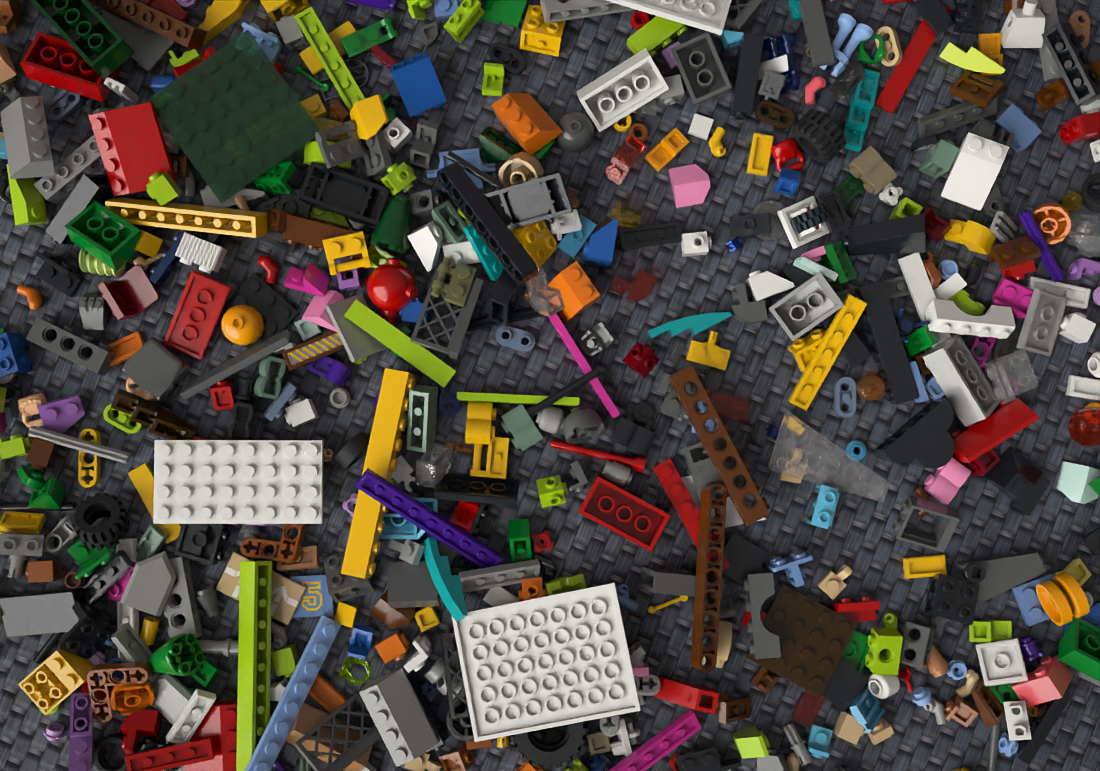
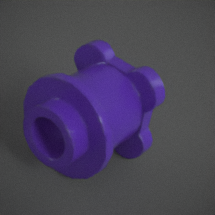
[1019,635,1045,661]

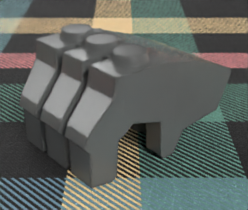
[79,293,110,330]
[577,321,617,358]

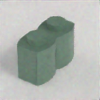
[254,356,286,400]
[500,404,544,451]

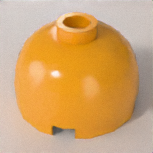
[221,305,264,346]

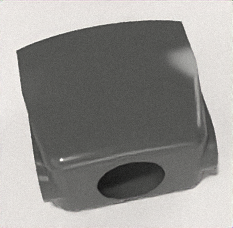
[122,337,190,401]

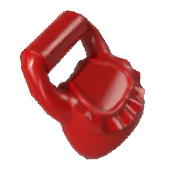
[771,137,804,172]

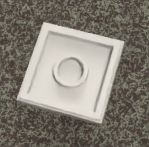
[976,638,1028,687]

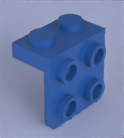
[0,332,32,378]

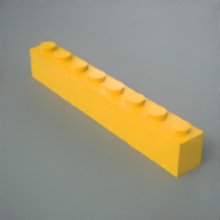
[105,197,267,238]

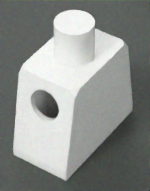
[1000,0,1045,48]

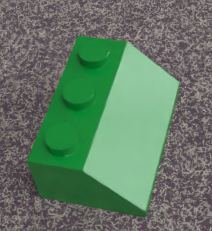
[65,201,142,271]
[1058,617,1100,682]

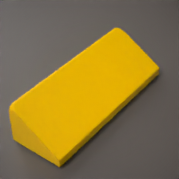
[299,21,356,75]

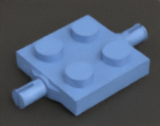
[426,148,496,194]

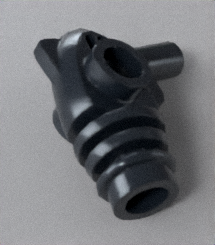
[0,383,23,418]

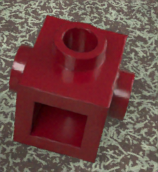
[622,342,660,378]

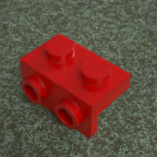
[833,596,880,622]

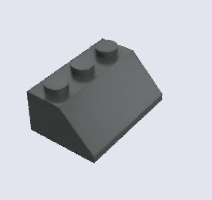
[671,32,732,105]

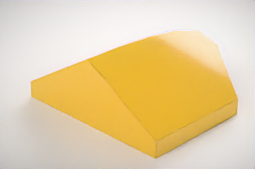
[349,95,389,140]

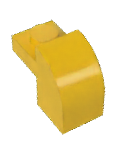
[944,219,996,255]

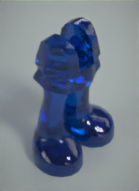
[762,33,800,94]

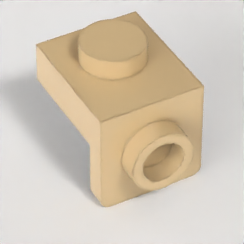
[867,717,894,745]

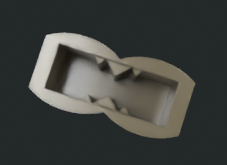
[849,146,897,195]

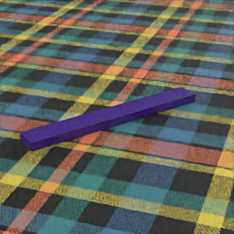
[355,468,503,568]

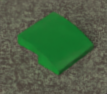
[481,0,528,28]

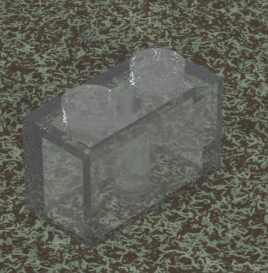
[415,443,453,488]

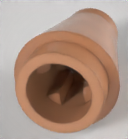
[928,645,949,678]

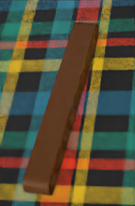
[691,483,727,672]

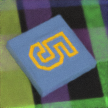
[291,574,334,618]

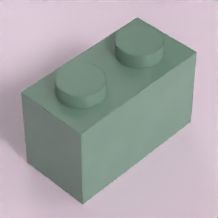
[918,139,960,179]

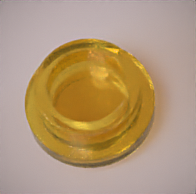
[1062,192,1083,211]

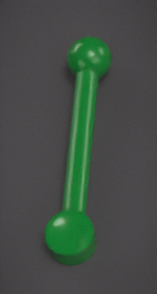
[295,65,330,92]

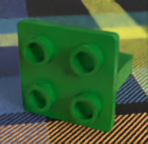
[812,241,857,288]

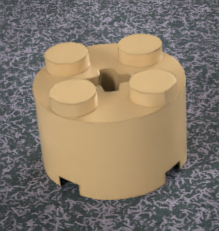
[498,152,544,185]

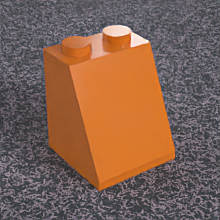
[543,261,600,323]

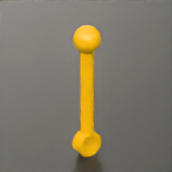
[648,595,688,614]

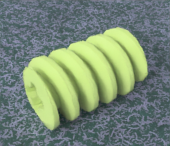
[79,248,126,278]

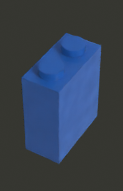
[389,51,447,117]

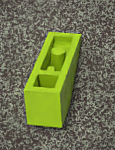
[6,164,47,226]

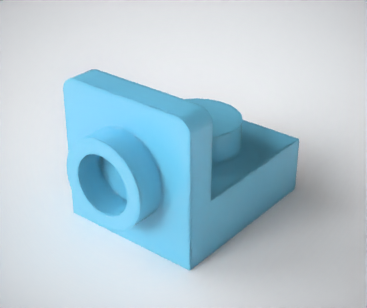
[805,723,833,759]

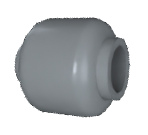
[535,405,566,434]

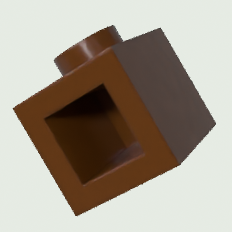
[26,438,60,471]

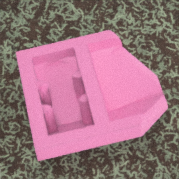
[669,164,710,209]
[302,290,344,332]

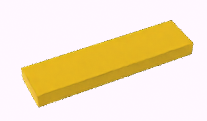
[128,463,182,544]

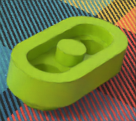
[103,404,144,434]

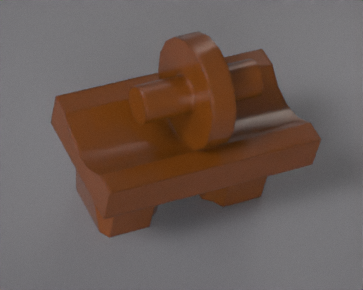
[1034,78,1071,112]

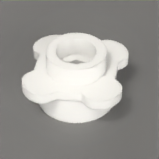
[879,182,903,206]

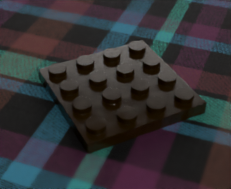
[746,584,858,698]

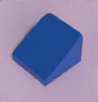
[774,167,801,196]

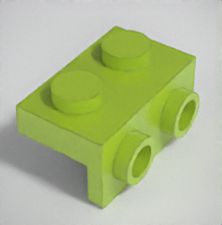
[443,0,485,43]

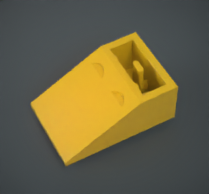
[18,648,94,715]

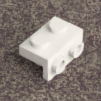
[442,237,481,267]
[403,634,432,673]

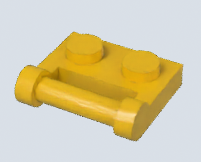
[322,231,372,276]
[470,437,509,479]

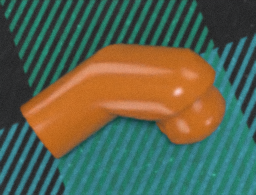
[17,284,42,310]

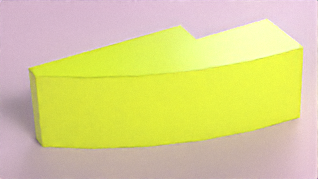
[940,42,1006,73]

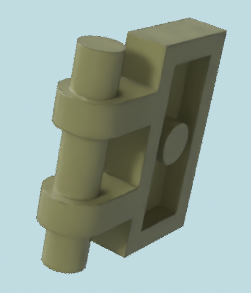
[431,257,477,307]

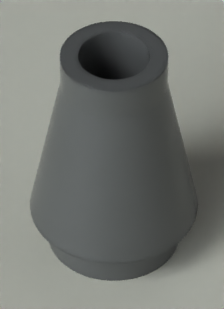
[196,585,220,617]

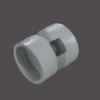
[424,656,463,696]

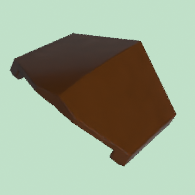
[370,589,415,630]

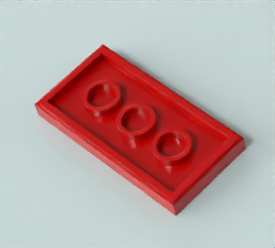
[163,270,232,360]

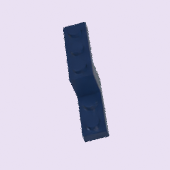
[149,230,226,286]

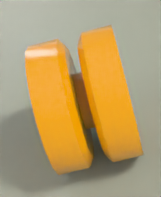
[1036,572,1090,626]

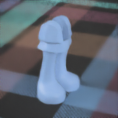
[820,13,874,77]

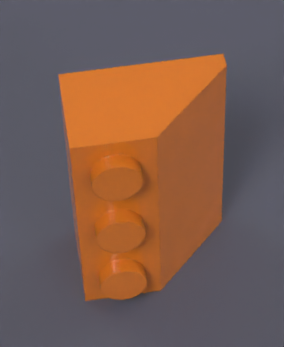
[491,93,563,156]

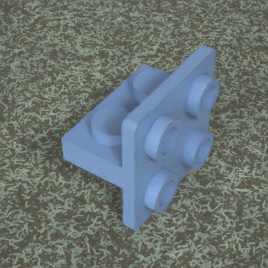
[766,550,813,587]

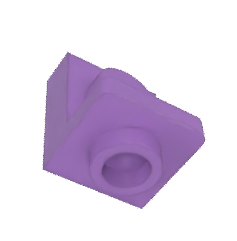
[1068,258,1100,280]

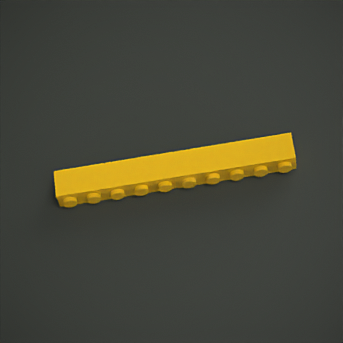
[341,368,415,579]

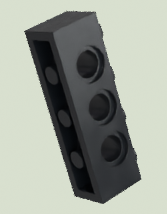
[1041,23,1100,106]

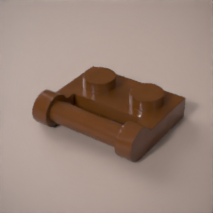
[950,69,1006,108]

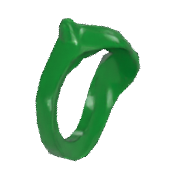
[857,34,888,65]

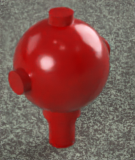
[366,258,418,327]

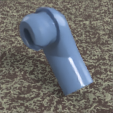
[616,584,639,612]

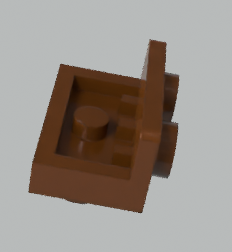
[988,234,1041,270]

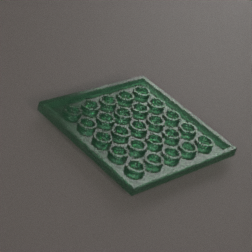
[146,30,320,203]

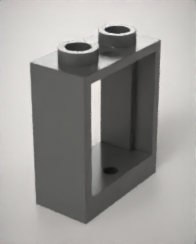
[892,495,960,553]

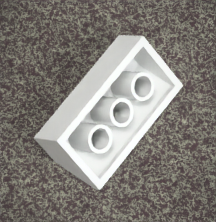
[577,48,669,132]

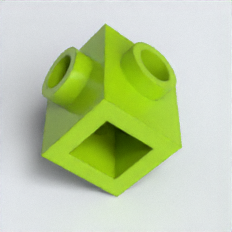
[381,162,416,196]
[536,475,568,508]

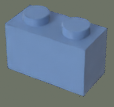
[992,103,1042,153]

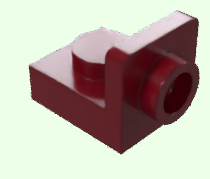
[963,448,1001,477]

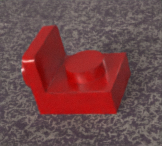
[210,378,236,411]

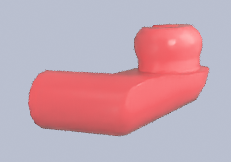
[805,76,826,105]

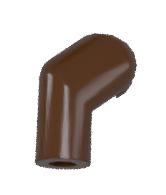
[912,485,931,517]

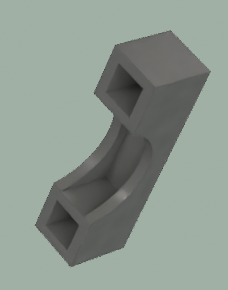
[743,572,781,659]

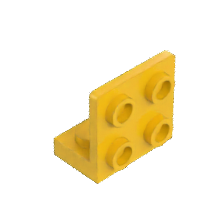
[519,5,566,57]
[510,220,558,268]

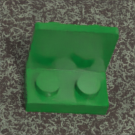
[67,523,116,580]

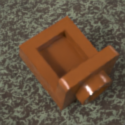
[944,695,979,728]

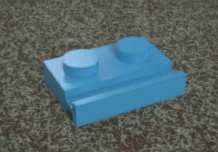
[849,686,885,734]

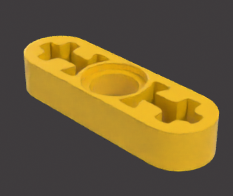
[78,428,101,488]

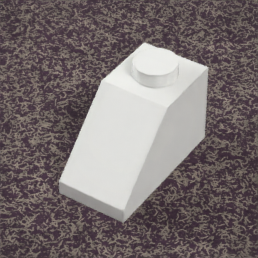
[407,221,443,272]
[745,270,795,302]

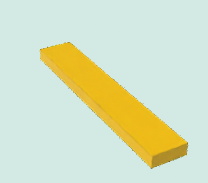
[788,293,868,411]

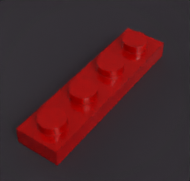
[125,737,215,771]

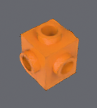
[518,577,548,602]

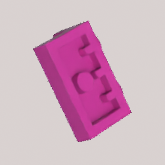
[991,276,1034,319]

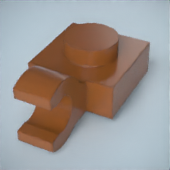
[920,251,942,289]

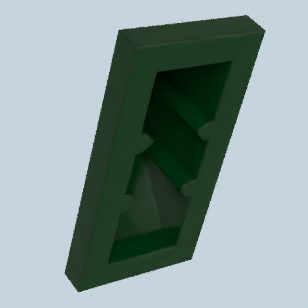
[478,126,521,163]

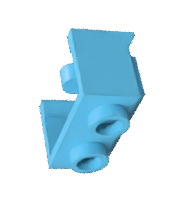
[806,484,840,529]

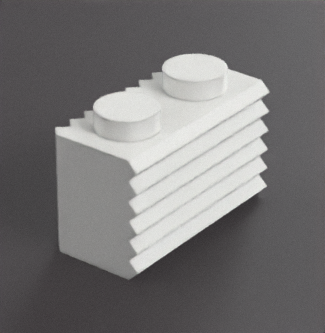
[175,232,227,274]

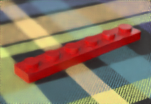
[652,459,730,571]

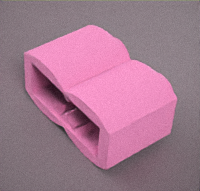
[924,458,971,505]

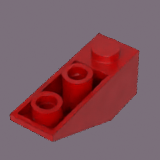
[653,675,719,714]

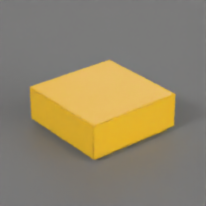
[414,607,441,632]

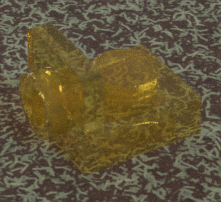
[611,201,640,227]

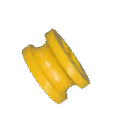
[613,114,632,132]

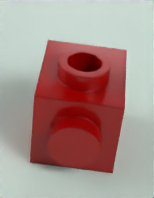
[999,259,1036,281]

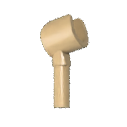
[133,253,163,270]

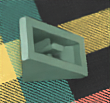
[431,200,467,244]

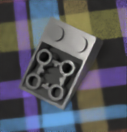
[682,438,738,504]

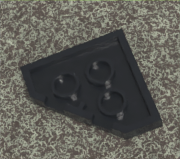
[249,189,313,253]

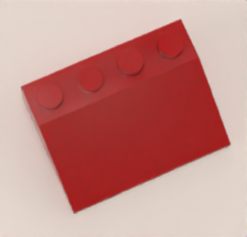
[88,101,177,196]
[184,699,237,771]

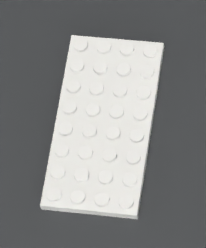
[153,440,324,524]

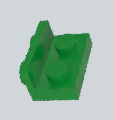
[251,161,296,194]

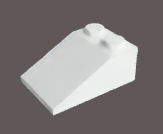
[940,133,1009,211]

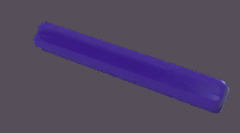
[1019,209,1064,282]

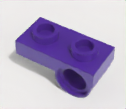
[307,356,353,387]

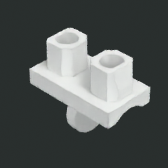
[1003,700,1032,741]
[605,716,641,757]

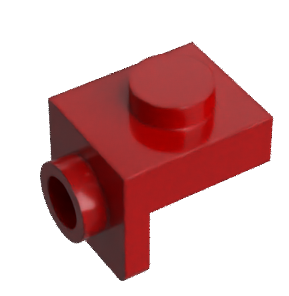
[451,501,480,533]

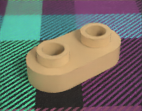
[875,26,903,67]

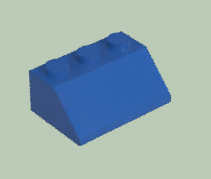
[582,219,619,270]

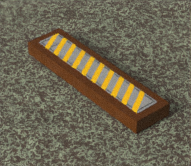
[281,331,345,371]

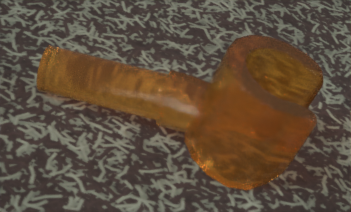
[443,442,472,455]

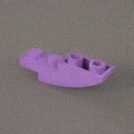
[69,693,94,771]

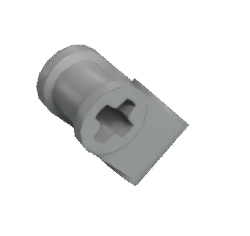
[43,514,78,552]

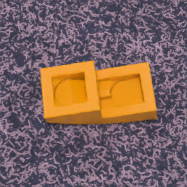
[978,33,1003,76]
[645,128,689,172]

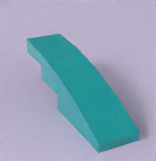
[843,68,880,152]
[647,312,732,340]
[421,537,468,622]

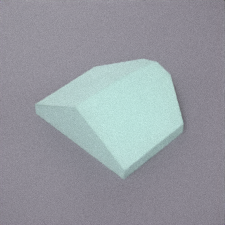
[1057,461,1100,504]

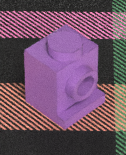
[337,260,363,292]

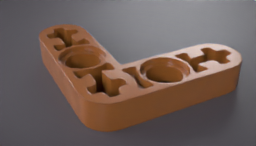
[240,524,307,564]
[87,662,151,723]

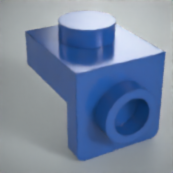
[347,623,375,660]

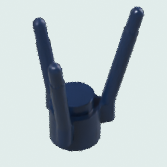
[895,307,930,343]

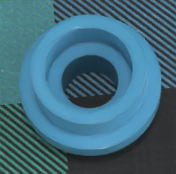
[845,441,866,461]

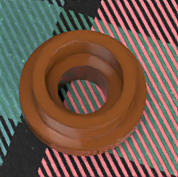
[628,123,648,144]

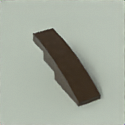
[111,388,196,440]

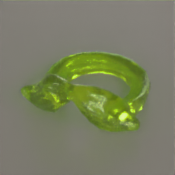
[338,656,370,685]

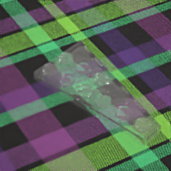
[768,410,889,502]

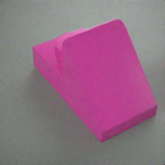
[284,263,330,297]

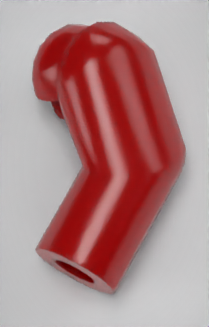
[258,255,278,284]

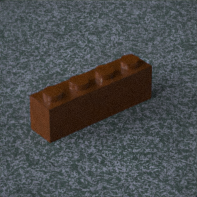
[282,211,369,260]

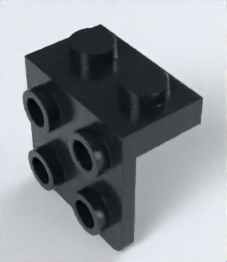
[58,601,117,659]

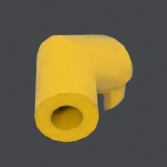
[709,127,726,157]

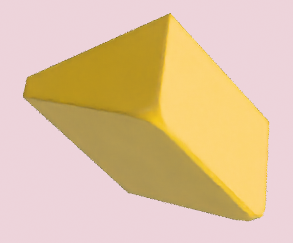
[334,602,359,628]

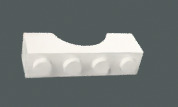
[925,299,1016,339]

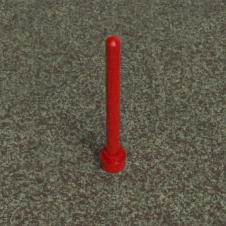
[550,440,646,473]

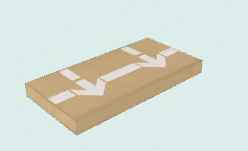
[216,552,307,625]

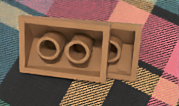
[285,702,372,771]

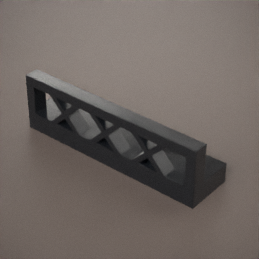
[1013,691,1072,765]

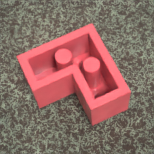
[1012,655,1073,707]

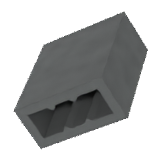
[388,561,441,608]

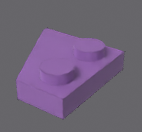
[37,393,86,434]

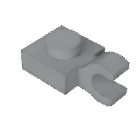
[389,539,425,566]

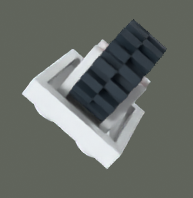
[777,196,833,249]

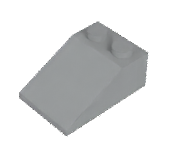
[769,272,844,341]

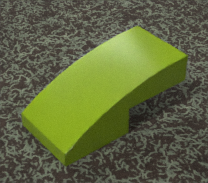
[969,620,1012,642]

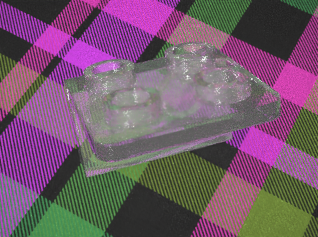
[985,349,1038,402]

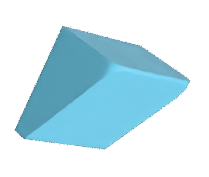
[719,30,743,50]

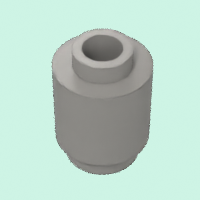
[601,460,633,487]

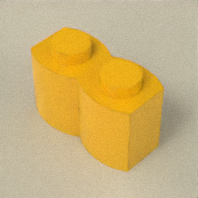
[465,401,497,445]

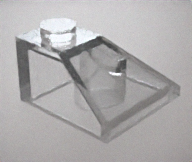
[1068,212,1100,257]

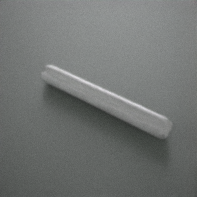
[28,426,130,463]

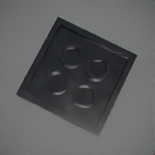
[218,273,300,349]

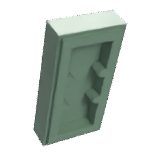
[136,524,169,562]

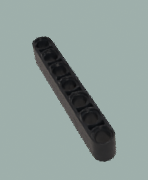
[437,162,538,285]

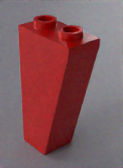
[1059,111,1100,146]

